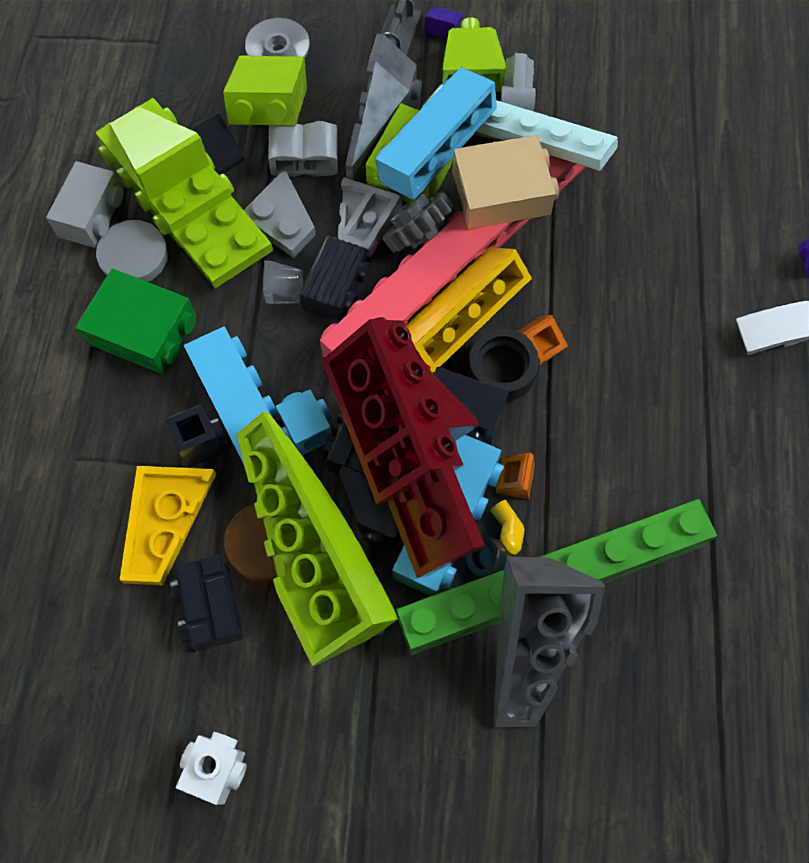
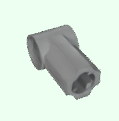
[500,53,536,112]

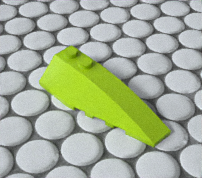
[237,411,399,666]

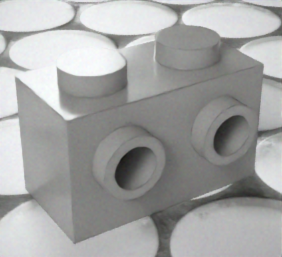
[46,161,124,248]

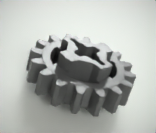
[382,191,454,253]

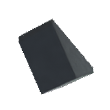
[185,113,245,175]

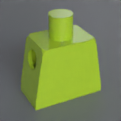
[442,18,506,92]

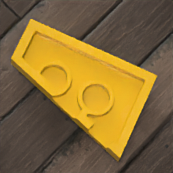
[120,466,216,585]

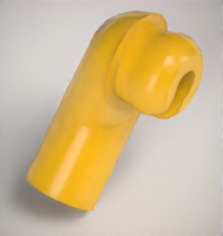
[490,500,525,557]

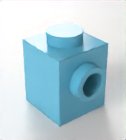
[276,390,332,455]

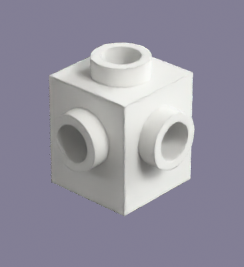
[176,731,247,805]

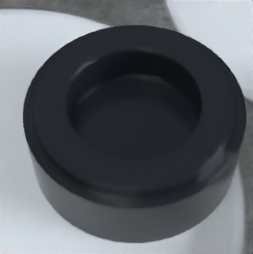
[466,537,507,577]

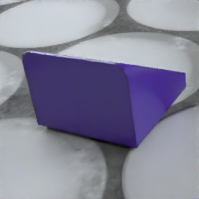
[425,7,464,39]

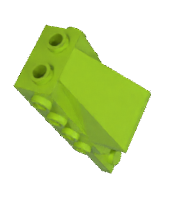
[95,98,273,289]

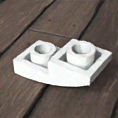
[736,301,809,355]

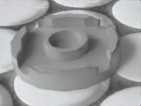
[96,220,168,282]

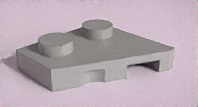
[244,171,316,258]
[338,177,403,257]

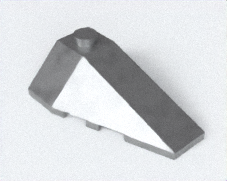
[345,33,422,182]
[493,557,605,727]

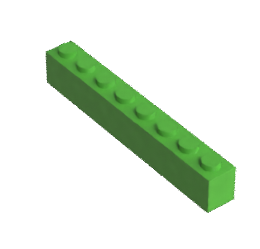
[397,499,717,656]

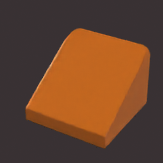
[517,315,568,365]

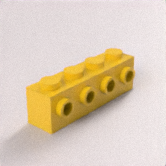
[406,247,532,373]

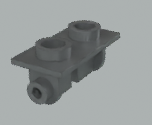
[381,0,421,56]

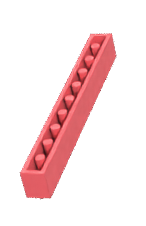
[320,120,586,357]

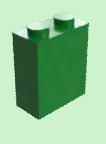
[75,268,196,374]

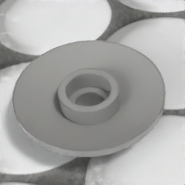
[245,18,310,59]

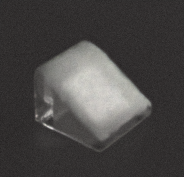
[263,261,303,304]

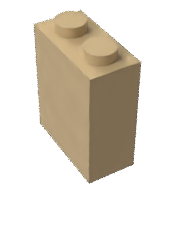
[452,135,559,230]

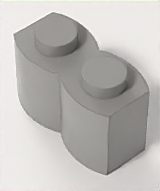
[268,121,338,177]

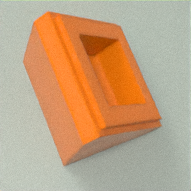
[496,452,535,500]

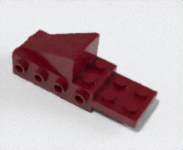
[322,317,485,578]

